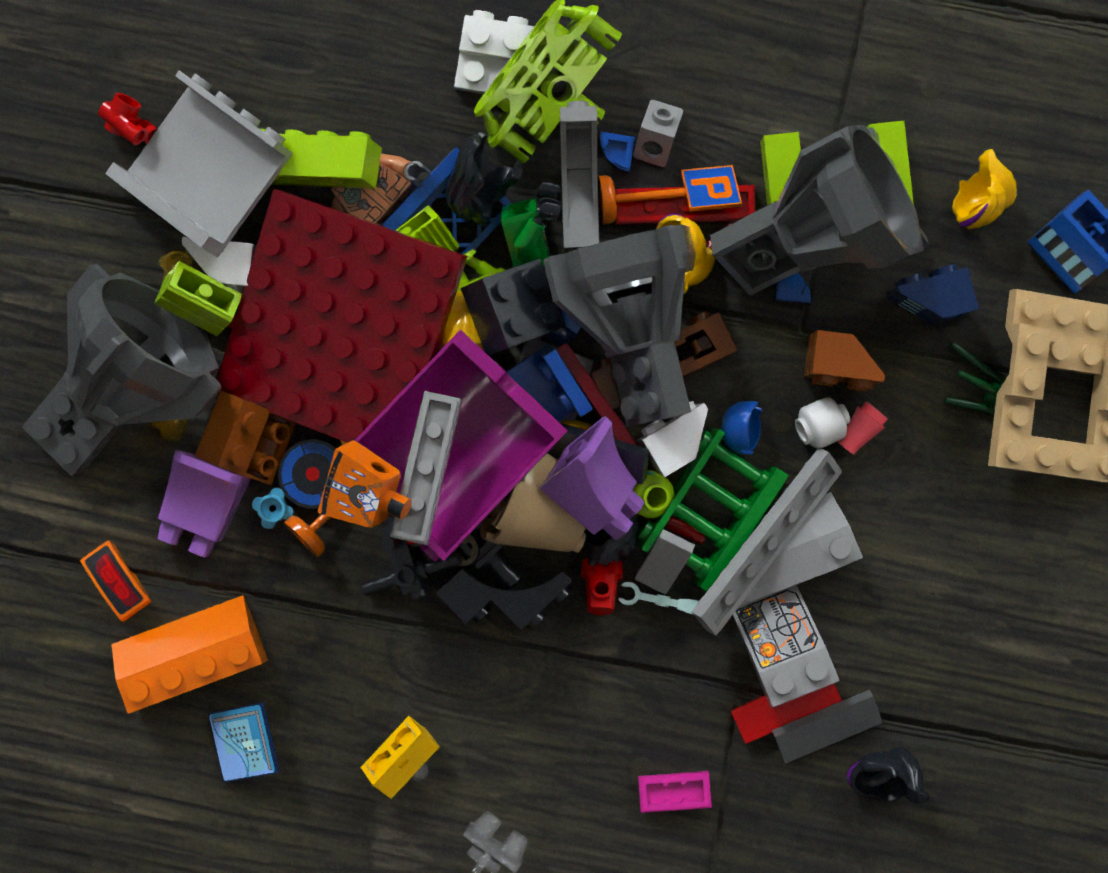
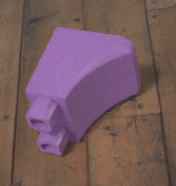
[540,416,644,540]
[158,451,251,558]

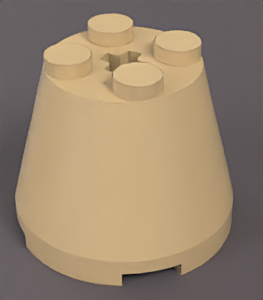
[480,453,586,553]

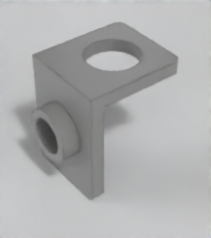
[633,100,683,167]

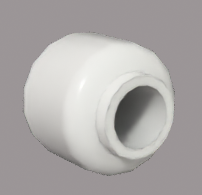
[795,397,850,449]

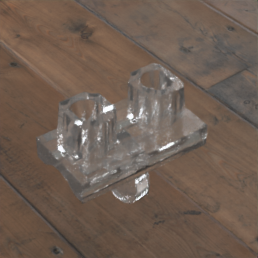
[463,811,528,873]

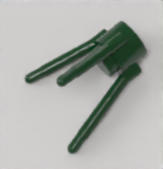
[944,342,1006,416]

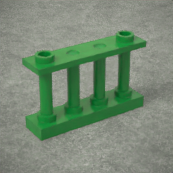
[636,427,789,591]

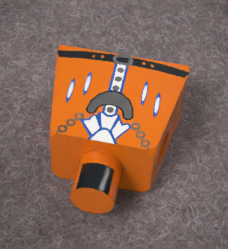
[318,440,412,527]

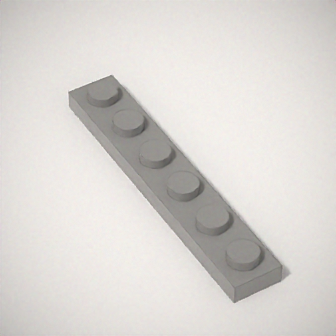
[691,448,842,636]

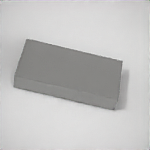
[634,529,695,595]

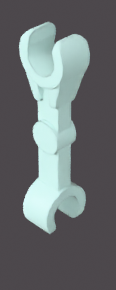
[618,582,699,614]

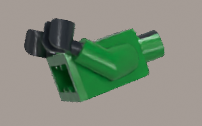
[501,181,560,276]

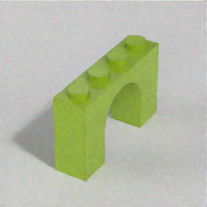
[760,121,914,206]

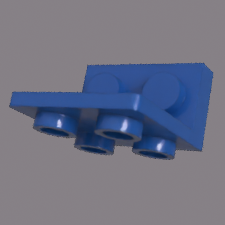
[505,344,593,422]

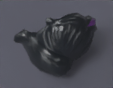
[847,747,930,804]

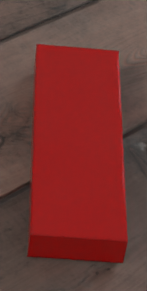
[730,684,842,744]

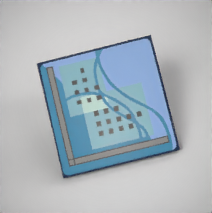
[208,702,280,783]

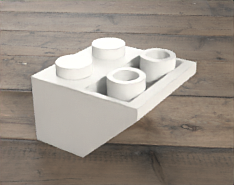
[637,401,708,477]

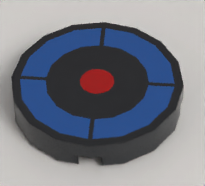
[278,439,336,509]

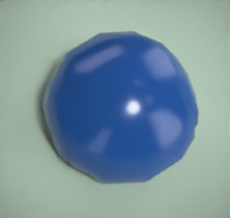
[721,401,762,455]

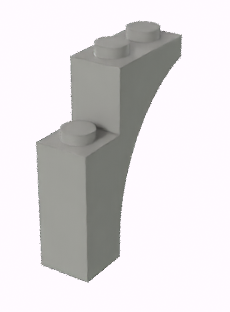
[560,101,599,252]

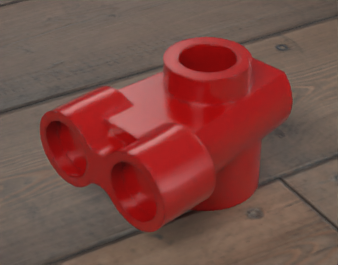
[98,93,158,145]
[581,558,623,616]

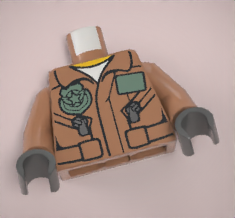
[331,153,431,225]

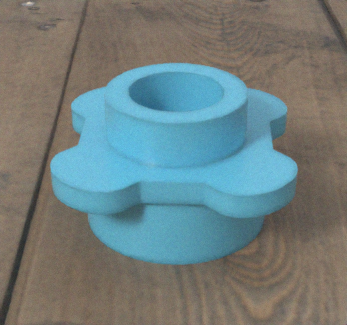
[252,488,294,529]

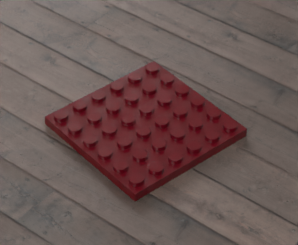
[217,189,468,443]

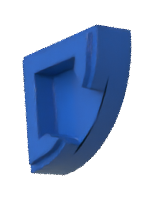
[600,131,635,173]
[775,273,811,304]

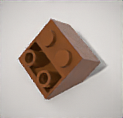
[804,330,885,391]
[195,391,296,485]

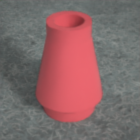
[838,401,888,455]

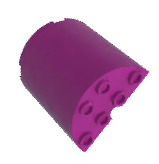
[354,329,568,562]

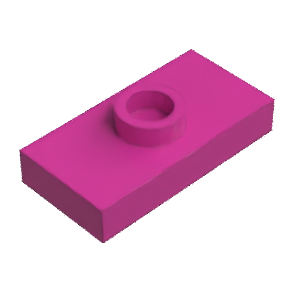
[638,771,712,813]

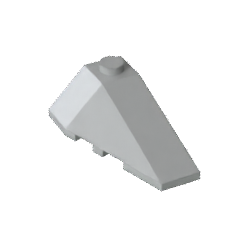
[740,492,863,606]

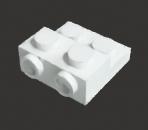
[454,10,534,94]

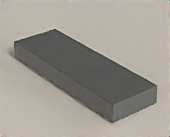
[772,689,883,764]

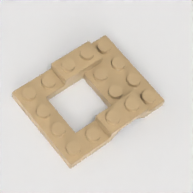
[988,289,1108,483]

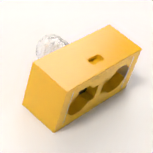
[360,716,440,799]

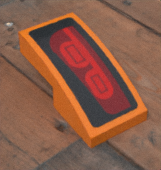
[80,540,152,622]

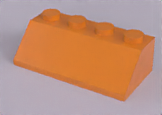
[111,595,268,714]

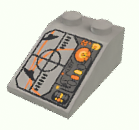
[733,585,840,708]

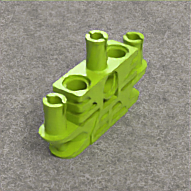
[474,0,622,164]

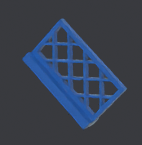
[381,147,512,254]

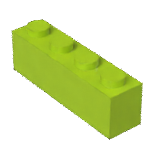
[260,129,382,189]

